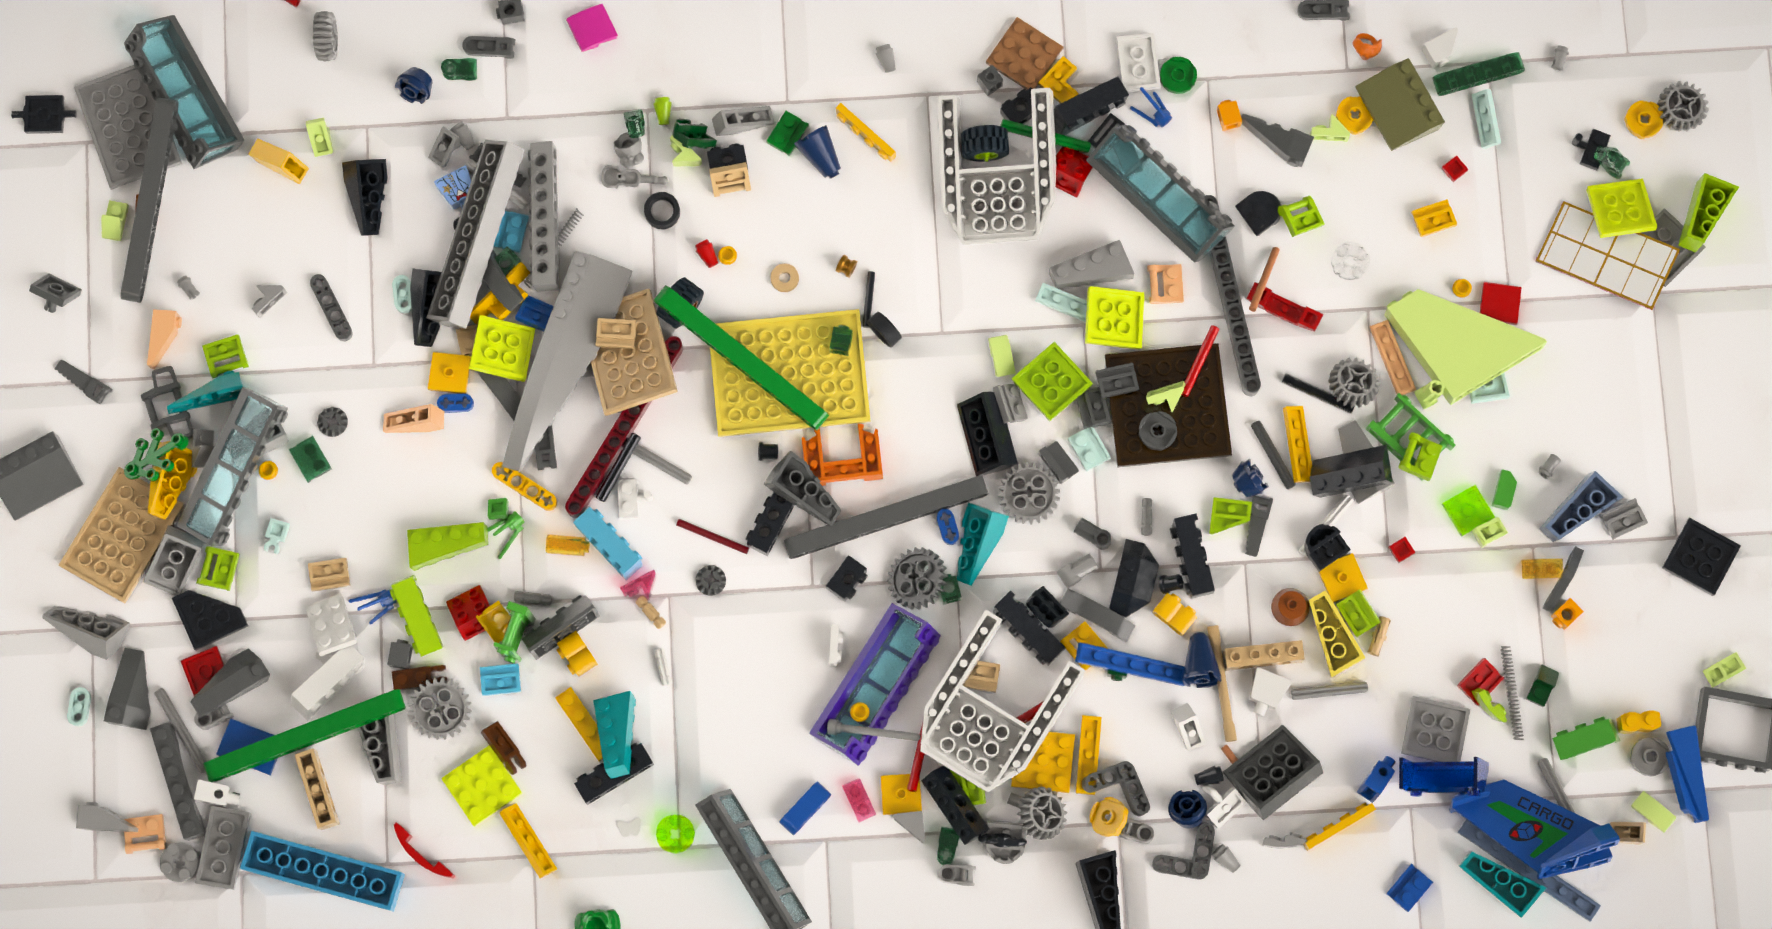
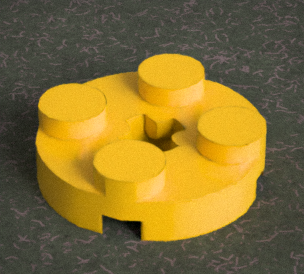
[1336,96,1373,135]
[1624,100,1663,139]
[1089,797,1128,837]

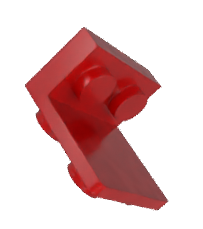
[1055,147,1093,198]
[446,585,490,641]

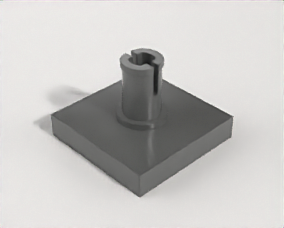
[29,273,82,313]

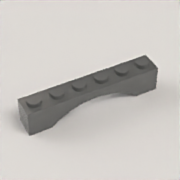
[149,722,206,841]

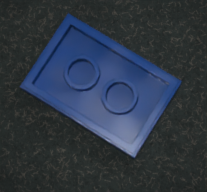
[216,719,277,776]

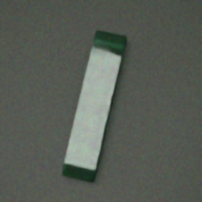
[1432,52,1525,96]

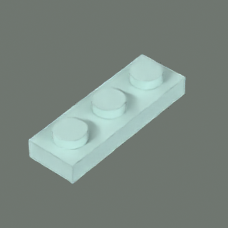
[1471,89,1501,149]
[1035,283,1087,322]

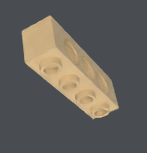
[1223,640,1305,671]
[294,748,340,831]

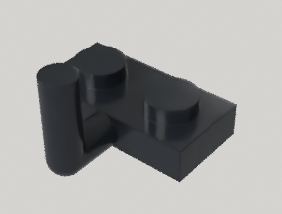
[1572,129,1611,171]

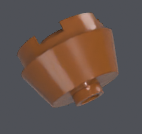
[1271,588,1310,626]

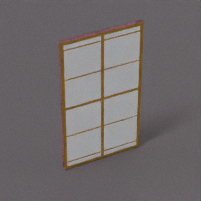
[1535,201,1680,310]

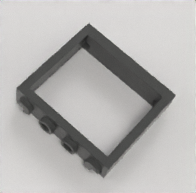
[1695,686,1772,774]

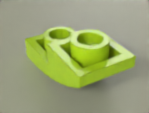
[1471,688,1507,723]

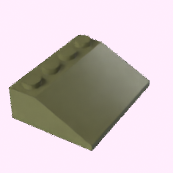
[1355,58,1445,151]

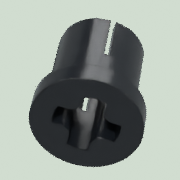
[758,442,778,461]
[1158,574,1184,594]

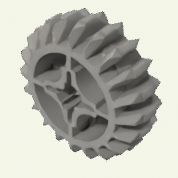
[312,11,338,62]
[1657,81,1709,132]
[1328,357,1380,408]
[1016,787,1068,840]

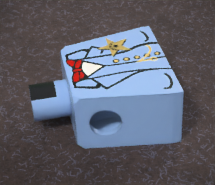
[433,165,472,209]

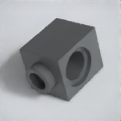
[496,0,525,25]
[977,65,1003,96]
[387,639,413,669]

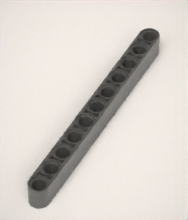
[120,97,179,303]
[1200,195,1261,397]
[784,476,989,559]

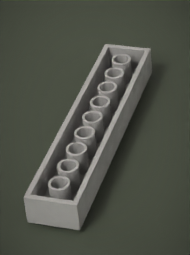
[427,140,524,329]

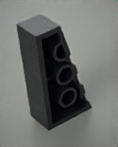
[1169,513,1215,599]
[993,590,1065,666]

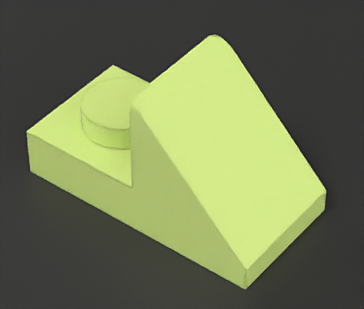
[1310,114,1350,142]
[306,117,333,157]
[670,135,702,167]
[101,200,129,241]
[1146,381,1185,412]
[1472,517,1508,548]

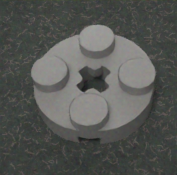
[1630,737,1670,777]
[160,843,200,882]

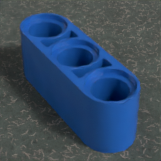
[779,781,832,836]

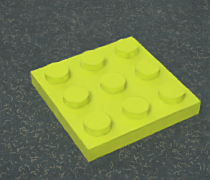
[1586,178,1657,238]
[1085,286,1144,350]
[469,315,535,382]
[441,745,523,827]

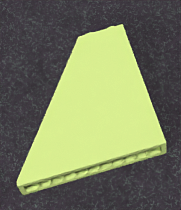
[1384,289,1547,406]

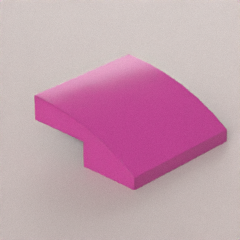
[566,3,618,52]

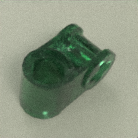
[441,58,477,81]
[623,109,645,138]
[1594,146,1630,179]
[937,826,959,865]

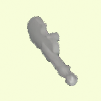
[601,165,668,189]

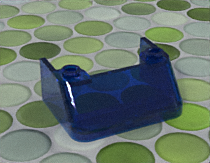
[1399,757,1489,797]

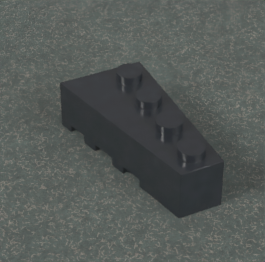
[1054,76,1129,135]
[1075,850,1121,929]

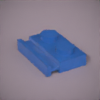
[515,295,554,332]
[1386,863,1433,913]

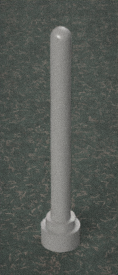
[827,719,920,741]

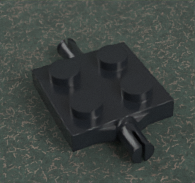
[11,95,77,134]

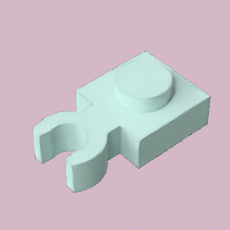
[264,518,290,554]

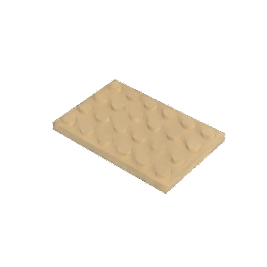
[591,288,678,416]
[58,467,185,604]

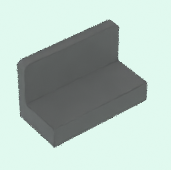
[1038,441,1079,484]

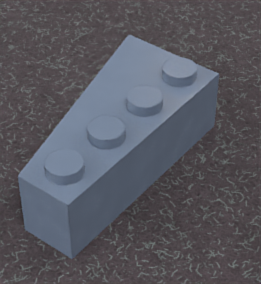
[1539,471,1623,542]

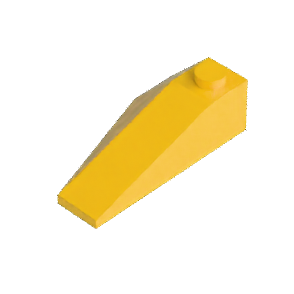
[148,441,197,520]

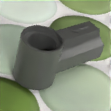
[1074,518,1111,550]

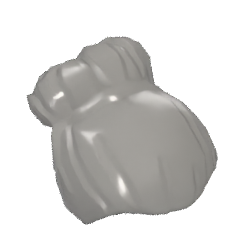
[613,132,644,167]

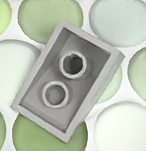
[143,525,204,596]

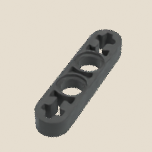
[310,274,353,342]

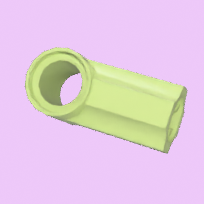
[1414,379,1445,409]

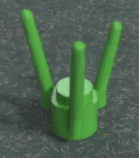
[487,511,525,559]

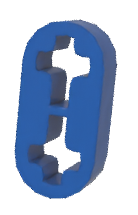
[437,394,474,413]
[937,509,959,545]

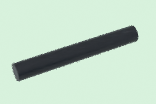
[862,271,875,328]

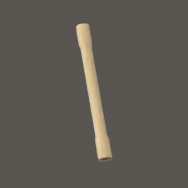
[1207,625,1237,742]

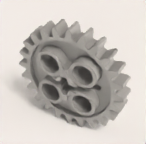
[998,462,1060,525]
[408,677,472,740]

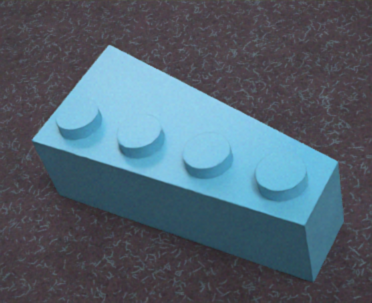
[573,507,643,581]

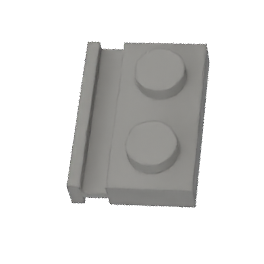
[993,383,1028,424]
[1600,498,1648,540]

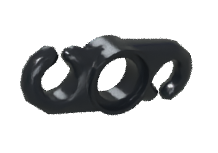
[978,833,1027,848]

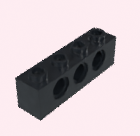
[745,492,795,557]
[574,743,654,805]
[921,766,990,845]

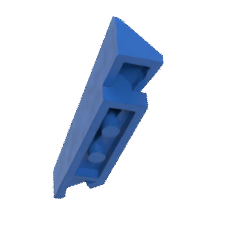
[1665,725,1709,823]

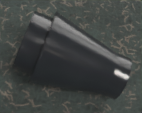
[1194,765,1224,786]

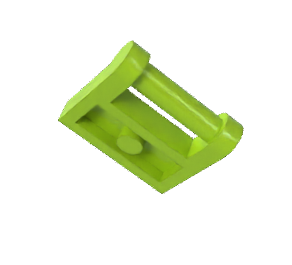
[1278,195,1325,238]
[202,334,249,379]
[1398,432,1443,481]
[196,546,240,591]

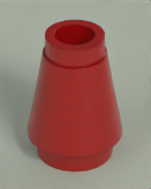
[695,239,719,268]

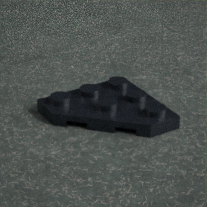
[172,590,249,651]

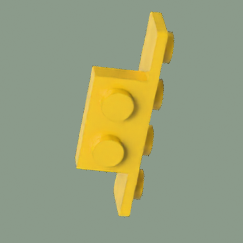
[470,262,530,324]

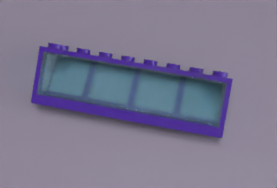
[809,603,941,766]

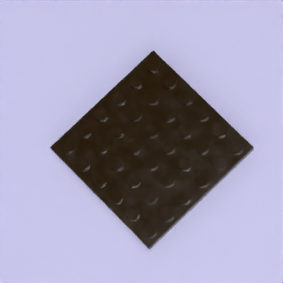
[1104,343,1232,468]

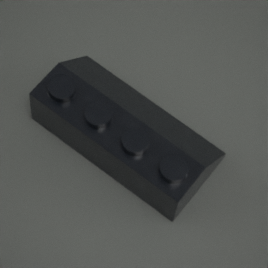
[957,391,1018,476]
[1310,445,1393,498]

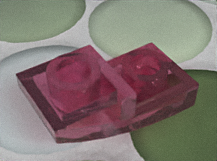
[842,778,876,823]

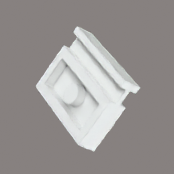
[829,624,843,667]

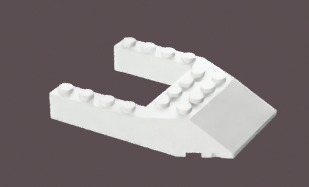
[938,88,1056,245]
[920,610,1086,793]

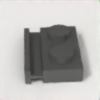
[1095,363,1139,399]
[1076,387,1111,429]

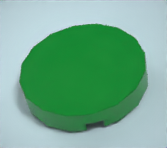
[1160,57,1197,94]

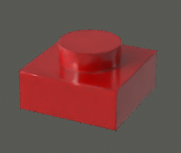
[1441,155,1469,183]
[1388,536,1416,564]

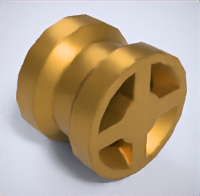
[835,254,858,278]

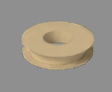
[770,263,799,292]

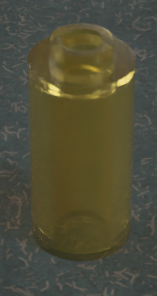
[546,534,590,556]

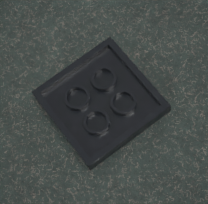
[1662,517,1741,596]

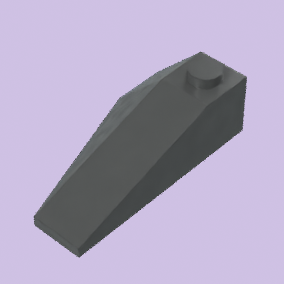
[1241,113,1314,168]
[763,451,842,527]
[103,648,151,730]
[190,648,270,718]

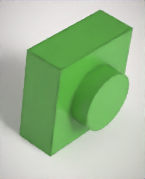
[487,498,509,520]

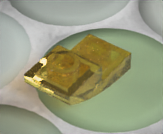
[1521,558,1564,579]

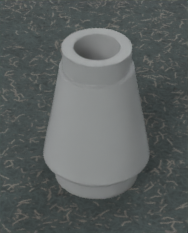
[875,44,896,73]
[450,122,476,151]
[1212,844,1241,873]

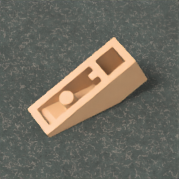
[147,309,182,369]
[383,404,444,433]

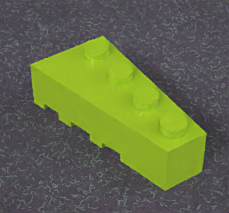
[1678,173,1739,253]
[407,522,489,571]
[390,574,444,657]

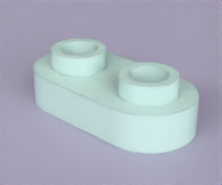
[392,275,412,313]
[67,687,91,727]

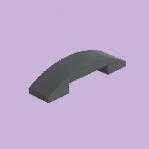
[483,250,523,312]
[476,371,521,421]
[1060,589,1136,642]

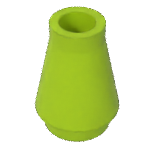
[653,97,672,125]

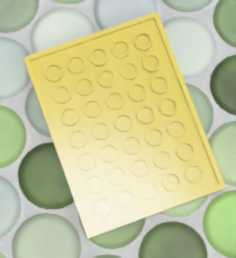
[710,309,871,437]

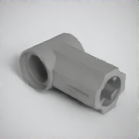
[1057,554,1098,589]

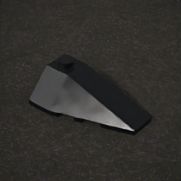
[342,159,388,236]
[410,268,441,347]

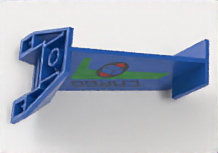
[1449,779,1620,879]

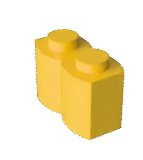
[1152,593,1197,636]
[556,631,598,677]
[1616,710,1661,734]

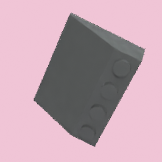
[0,431,84,521]
[522,595,600,660]
[1223,725,1323,821]

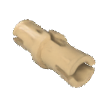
[1367,616,1391,657]

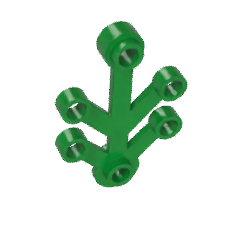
[124,428,189,482]

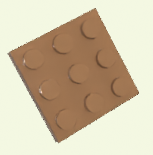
[986,17,1064,90]

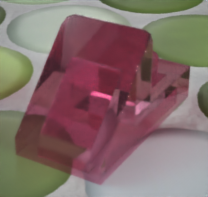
[620,570,657,601]

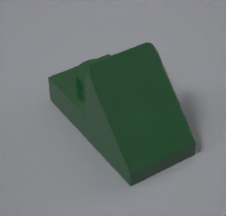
[1526,664,1559,707]

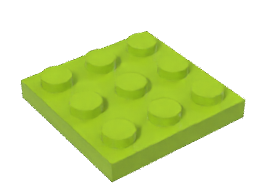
[1011,341,1093,422]

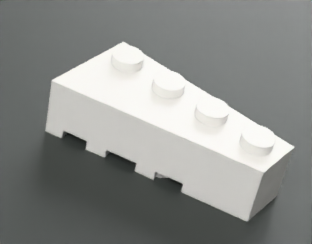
[291,645,364,721]

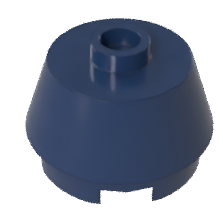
[395,67,433,104]
[1232,459,1269,497]
[1168,790,1207,829]

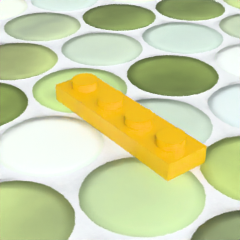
[836,103,896,162]
[1283,406,1312,483]
[555,687,603,762]
[1076,715,1102,795]
[1303,802,1376,851]
[499,803,557,879]

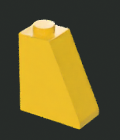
[248,138,309,184]

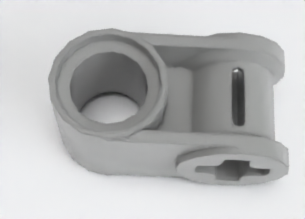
[194,705,234,730]
[1118,817,1154,844]
[938,864,976,886]

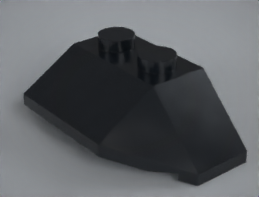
[1109,539,1159,618]

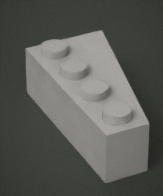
[1049,239,1135,289]
[357,714,402,785]

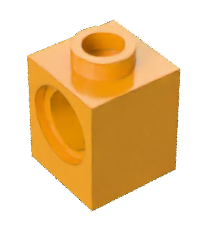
[1216,100,1242,131]
[1551,598,1584,630]

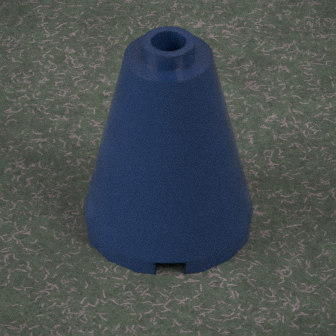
[794,125,841,179]
[1182,632,1222,688]

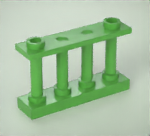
[1366,393,1456,481]
[493,601,536,664]

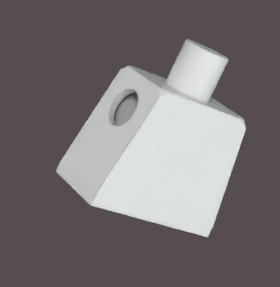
[1249,667,1292,717]
[194,780,241,807]

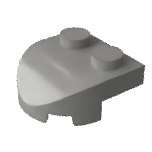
[986,820,1026,864]

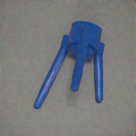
[1130,87,1173,128]
[348,589,397,624]

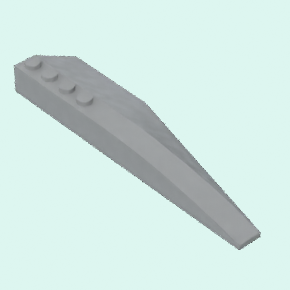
[502,251,633,472]

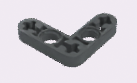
[1542,546,1584,613]
[1082,761,1150,817]
[1152,823,1215,880]

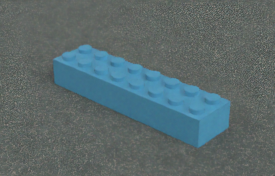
[240,831,405,912]

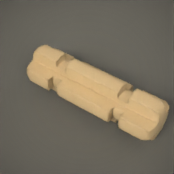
[635,595,666,629]

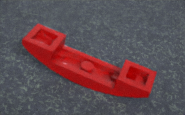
[1246,282,1324,332]
[394,822,456,879]

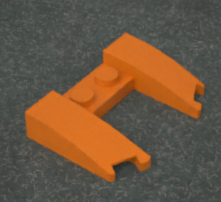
[802,424,883,486]

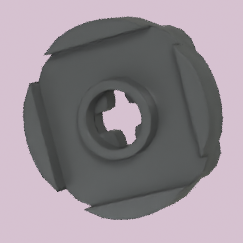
[1139,412,1177,451]

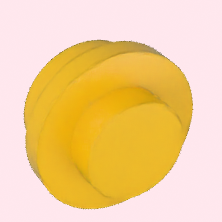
[718,246,737,265]
[1452,279,1472,298]
[259,461,278,480]
[850,702,870,722]

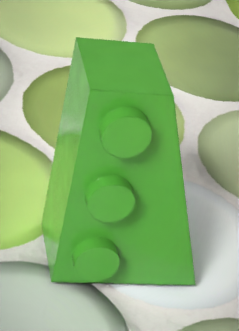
[1552,716,1621,760]

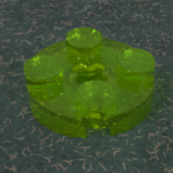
[656,814,695,854]

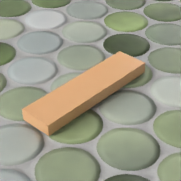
[1369,320,1416,395]

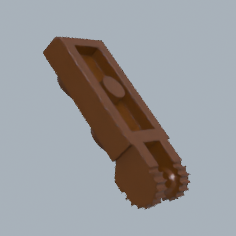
[391,665,448,691]
[481,721,527,775]

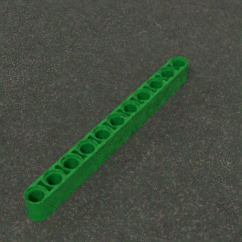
[653,285,829,431]
[203,689,406,782]

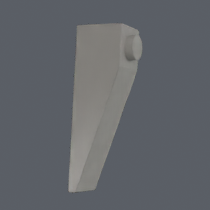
[1338,420,1395,504]
[42,606,130,660]

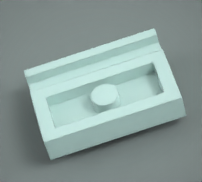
[1068,427,1111,472]

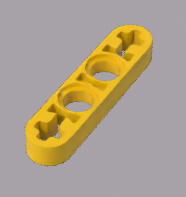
[492,462,557,511]

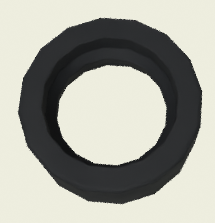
[644,192,680,230]
[867,311,902,348]

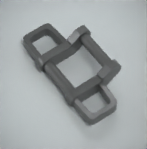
[140,366,193,439]

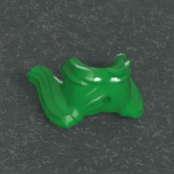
[574,909,621,929]

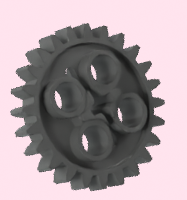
[887,547,948,610]

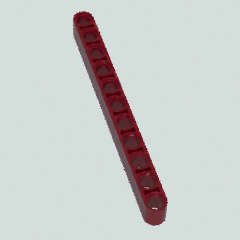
[565,336,683,518]

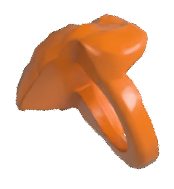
[1352,33,1382,60]

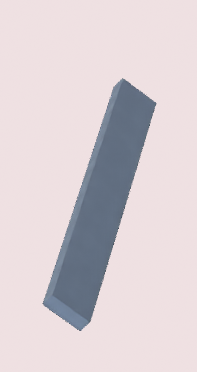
[1457,819,1601,922]

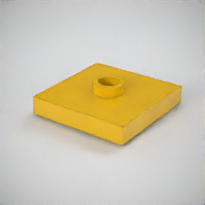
[428,352,471,394]
[1318,553,1368,603]
[881,774,922,815]

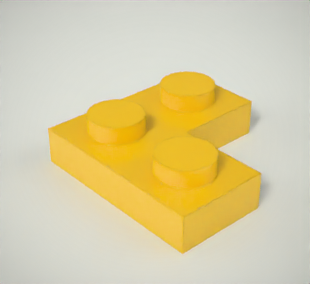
[1038,56,1079,103]

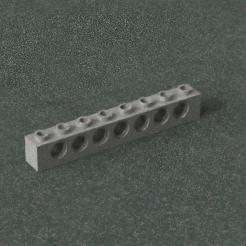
[528,141,559,292]

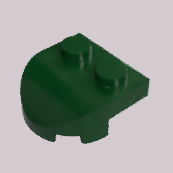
[672,119,717,149]

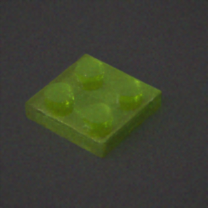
[1441,484,1495,537]

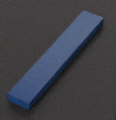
[1075,642,1185,686]

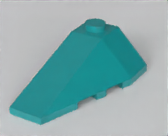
[167,371,243,414]
[957,502,1009,586]

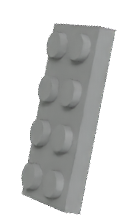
[195,806,251,890]

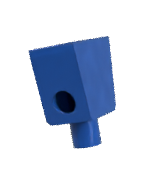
[1357,756,1396,803]

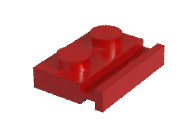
[1457,658,1504,706]

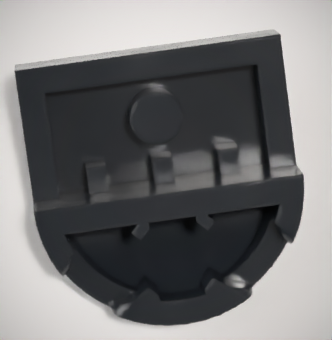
[1235,191,1282,236]
[1304,524,1351,572]
[1026,586,1070,628]

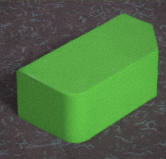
[1491,469,1517,510]

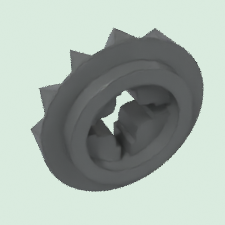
[317,406,348,437]
[695,565,726,596]

